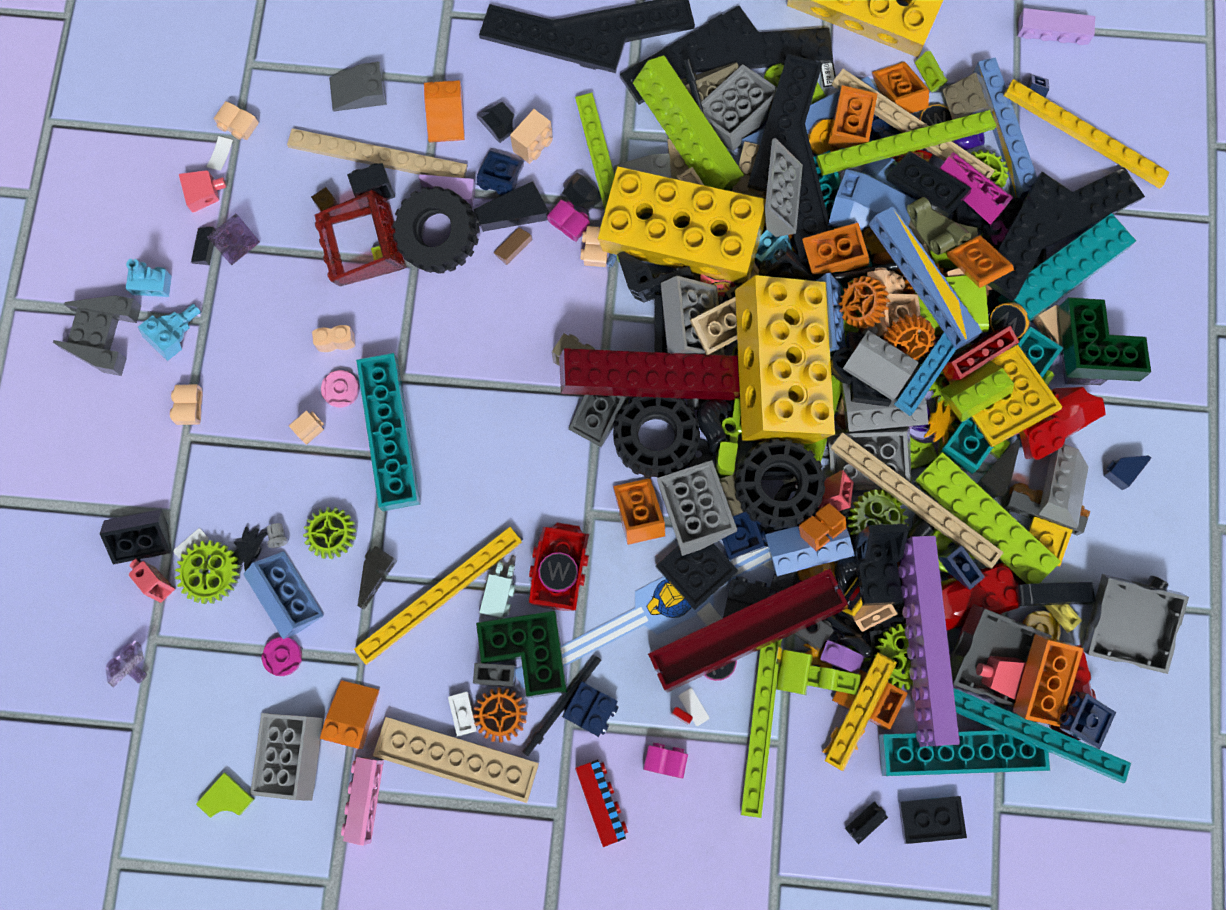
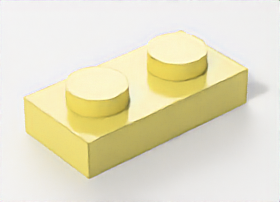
[1044,604,1082,633]

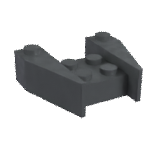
[53,295,141,376]

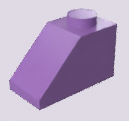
[820,640,865,674]

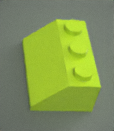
[940,361,1014,422]

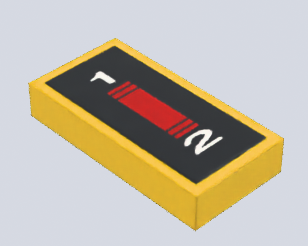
[843,577,862,616]

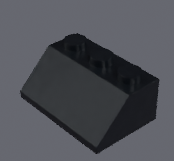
[99,509,171,565]

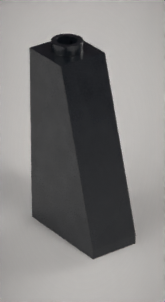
[473,181,549,232]

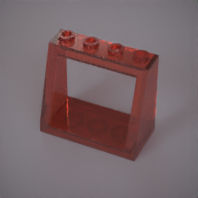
[314,190,407,287]

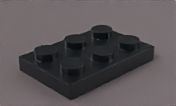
[899,796,967,844]

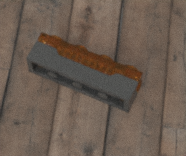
[1003,483,1090,536]

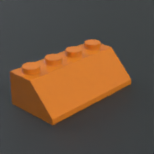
[1012,634,1084,727]

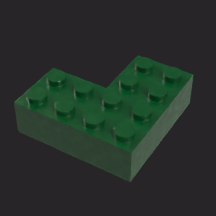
[1058,297,1151,382]
[476,611,567,698]

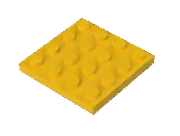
[949,345,1062,448]

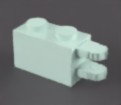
[479,562,516,619]

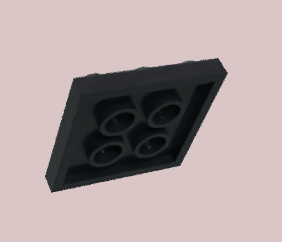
[655,543,739,610]

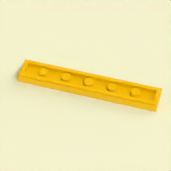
[824,652,897,771]

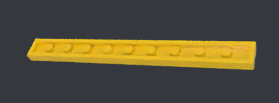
[1003,79,1169,189]
[354,527,523,665]

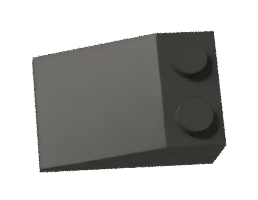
[329,62,387,112]
[568,395,630,447]

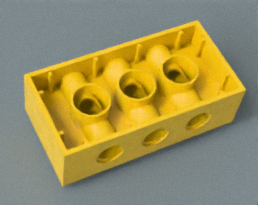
[787,0,943,58]
[597,166,766,284]
[735,275,835,444]

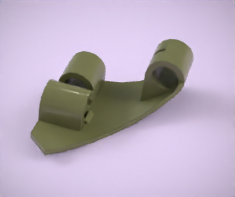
[907,197,978,255]

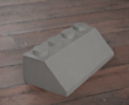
[1039,444,1089,529]

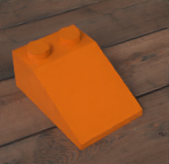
[872,62,929,114]
[424,80,465,143]
[828,85,878,148]
[802,223,869,275]
[613,479,665,545]
[320,680,380,749]

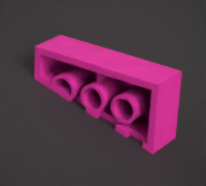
[939,152,1013,225]

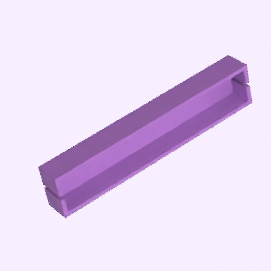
[898,536,960,747]

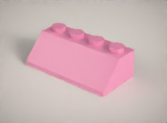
[341,757,384,846]

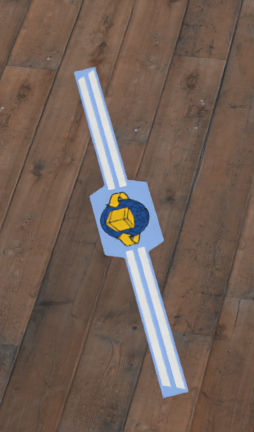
[516,547,771,688]

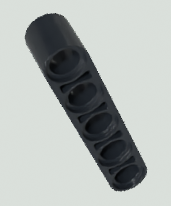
[1015,582,1095,606]

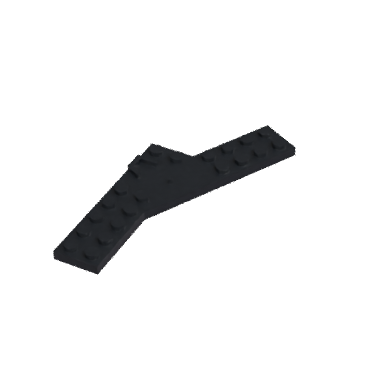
[479,0,695,73]
[620,6,833,105]
[747,54,831,265]
[987,168,1145,301]

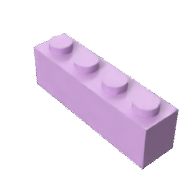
[1017,8,1096,45]

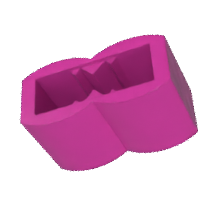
[547,200,590,242]
[643,742,688,779]

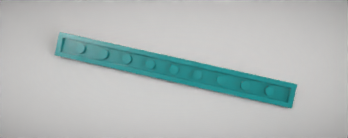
[953,688,1131,784]

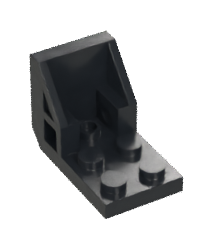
[617,252,695,303]
[853,524,908,606]

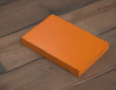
[947,235,1014,288]

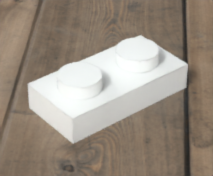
[448,692,477,736]

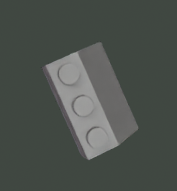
[843,330,919,401]

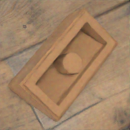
[494,228,532,265]

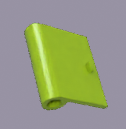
[915,275,989,337]

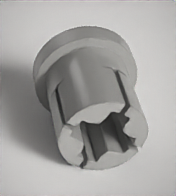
[267,523,288,548]

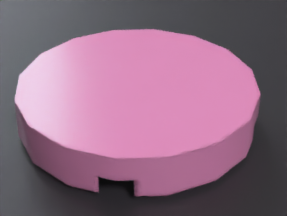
[321,370,360,408]

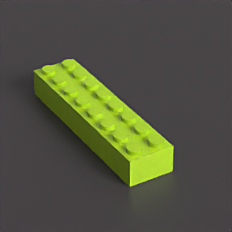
[633,55,744,191]
[914,452,1061,584]

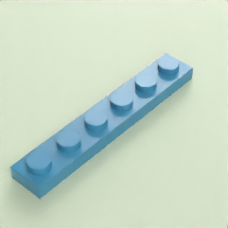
[894,332,956,416]

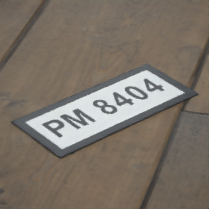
[821,62,836,88]

